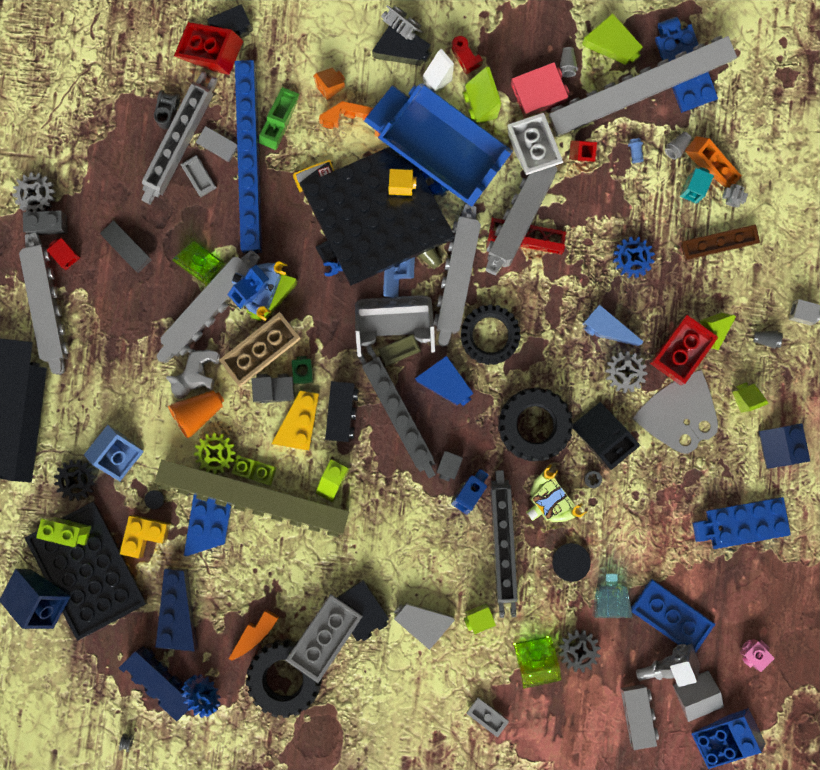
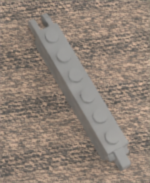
[141,72,217,205]
[485,165,557,276]
[434,204,481,347]
[19,233,69,375]
[157,251,261,363]

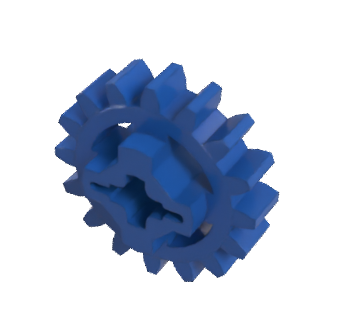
[612,237,655,279]
[181,674,221,718]

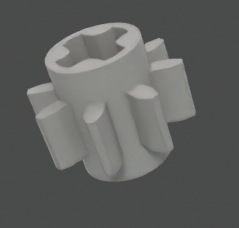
[722,184,748,207]

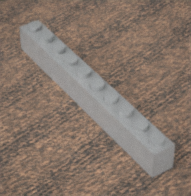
[549,35,737,137]

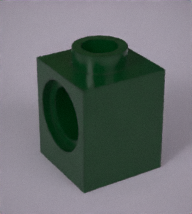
[292,356,314,385]

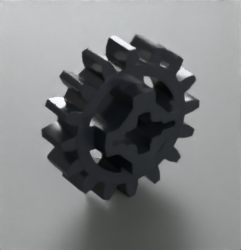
[54,459,97,501]

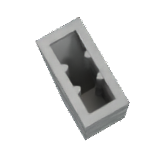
[394,602,455,650]

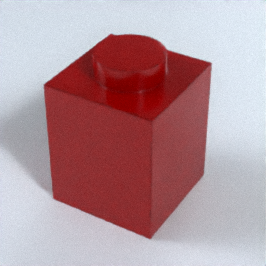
[569,140,597,162]
[47,238,80,270]

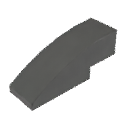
[100,220,152,273]

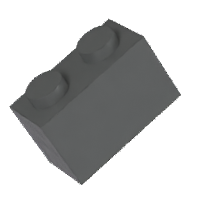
[23,211,68,235]

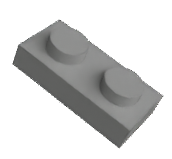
[466,697,509,737]

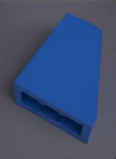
[415,356,473,406]

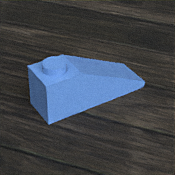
[582,305,643,346]

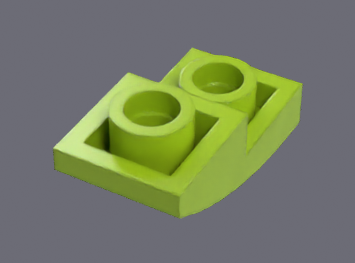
[232,455,277,486]

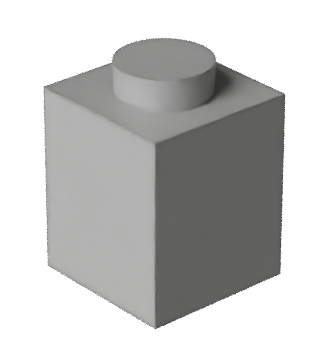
[788,299,820,326]

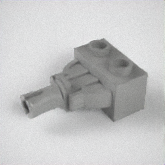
[636,644,700,687]

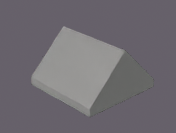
[673,670,724,722]

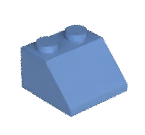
[84,425,144,481]

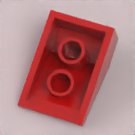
[174,22,243,75]
[650,315,719,386]

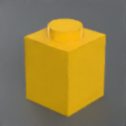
[389,169,417,196]

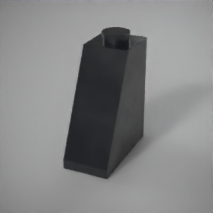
[372,22,432,66]

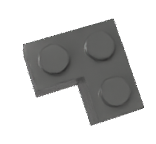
[251,374,295,404]

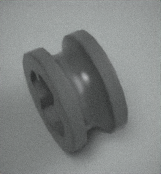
[584,471,602,488]
[119,733,134,752]

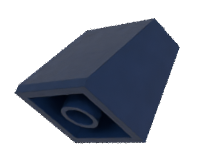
[0,569,70,629]

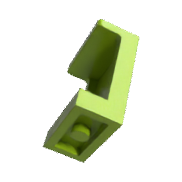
[36,517,91,547]

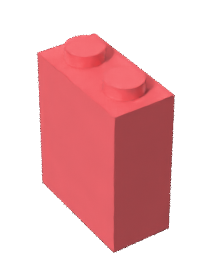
[511,63,569,118]

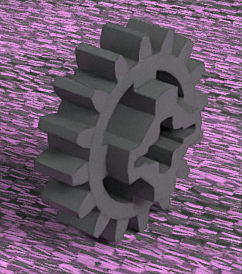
[558,629,601,673]

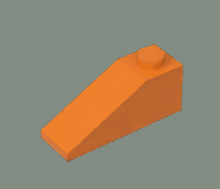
[685,136,742,188]

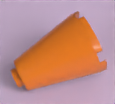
[168,390,224,438]

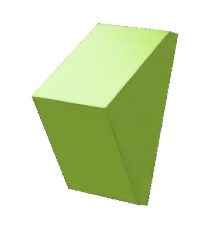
[700,312,736,350]

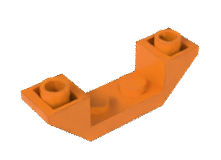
[319,101,380,140]

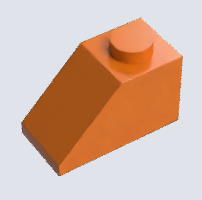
[313,67,345,101]

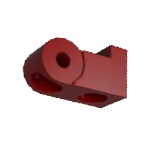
[452,36,483,75]

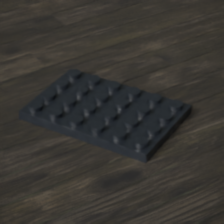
[24,501,148,641]

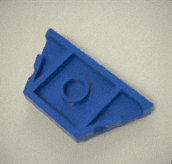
[184,495,232,556]

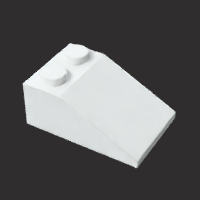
[508,113,563,175]

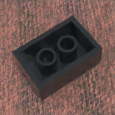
[325,381,359,443]

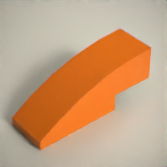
[229,609,280,661]

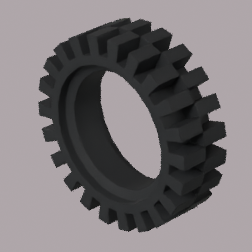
[461,304,521,365]

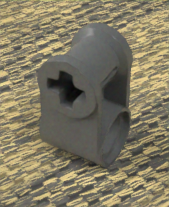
[154,90,180,129]

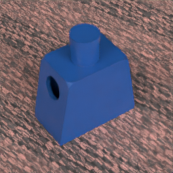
[451,469,489,515]

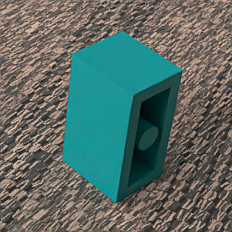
[679,167,714,204]

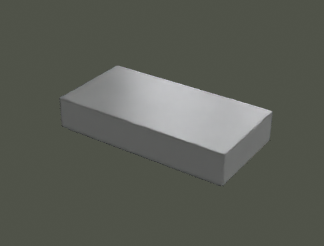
[196,126,237,162]
[180,155,217,197]

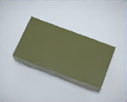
[378,334,421,367]

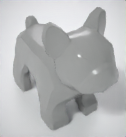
[166,348,220,399]

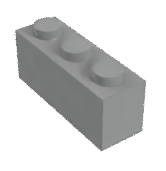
[620,684,659,750]

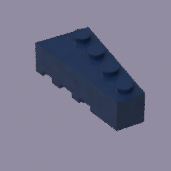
[156,567,198,651]
[119,646,189,721]

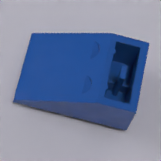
[691,708,766,769]

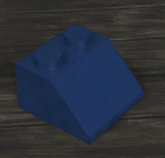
[758,423,810,469]

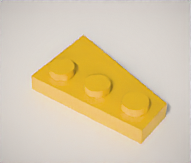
[272,391,319,451]

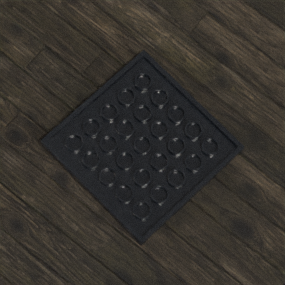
[301,147,455,286]

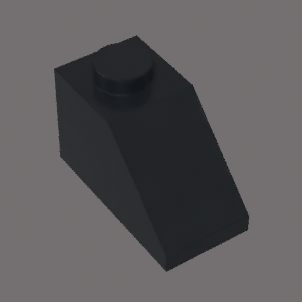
[207,4,253,38]

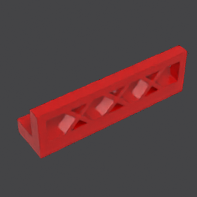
[487,218,566,255]

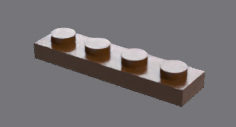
[681,224,760,261]

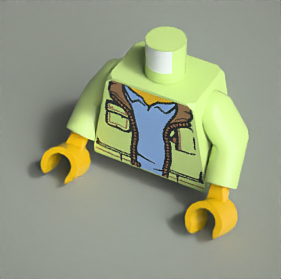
[526,464,587,522]

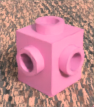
[740,639,775,672]

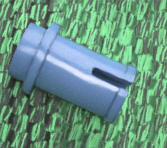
[628,138,644,163]

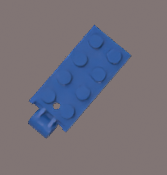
[655,16,718,113]
[692,497,791,549]

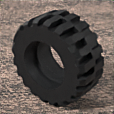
[498,387,574,461]
[246,639,322,718]

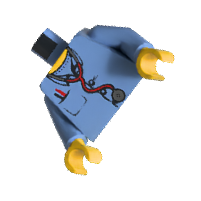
[232,261,288,321]

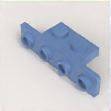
[383,257,415,298]

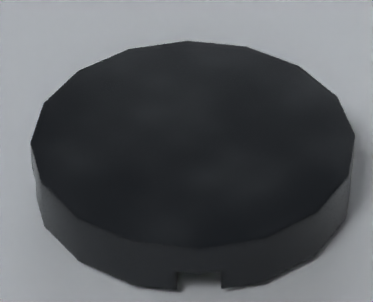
[552,543,591,582]

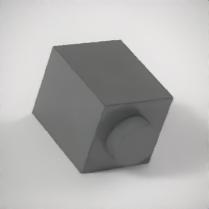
[436,451,463,481]

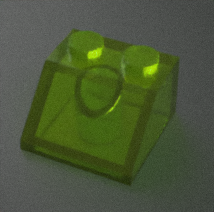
[513,636,561,689]

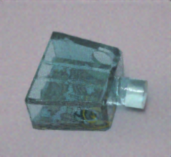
[592,573,632,618]

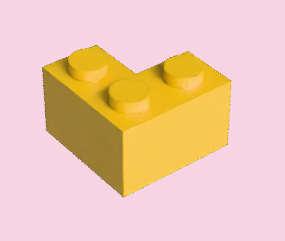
[120,515,171,558]

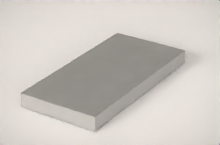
[285,594,363,683]

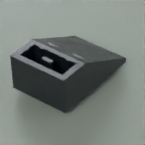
[573,402,641,470]

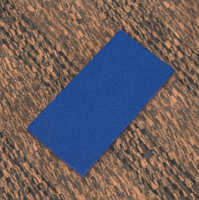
[630,579,715,653]

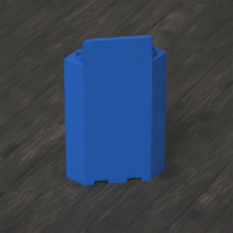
[364,83,513,207]

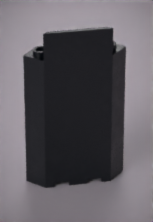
[0,338,47,483]

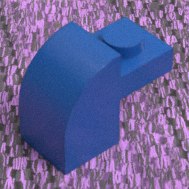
[227,265,269,309]

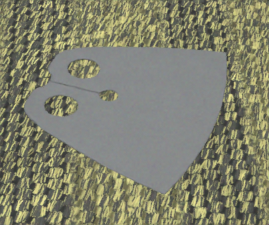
[632,370,718,454]

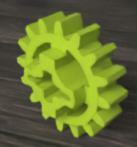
[194,433,237,474]

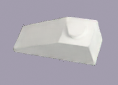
[423,49,454,94]

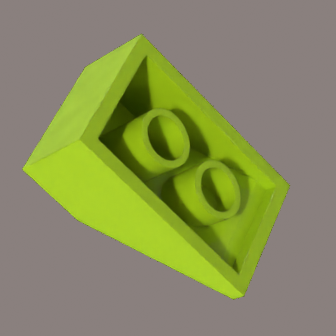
[462,67,501,125]

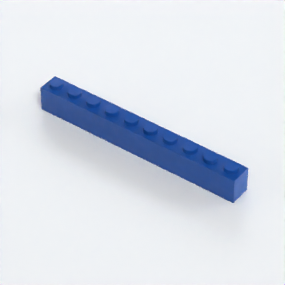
[235,60,262,254]

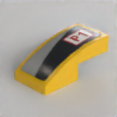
[293,160,334,192]

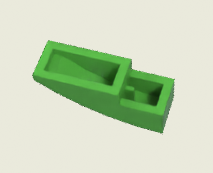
[259,87,300,150]

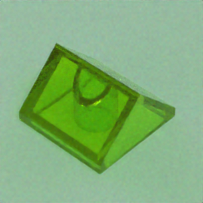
[172,241,224,286]

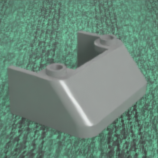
[355,295,435,357]

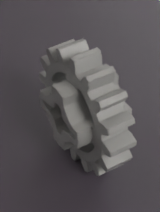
[12,172,56,212]
[605,351,648,393]

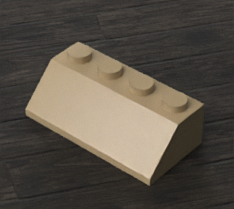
[219,312,301,387]

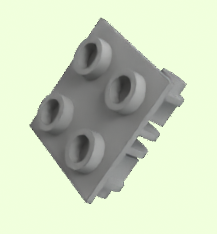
[381,5,424,40]

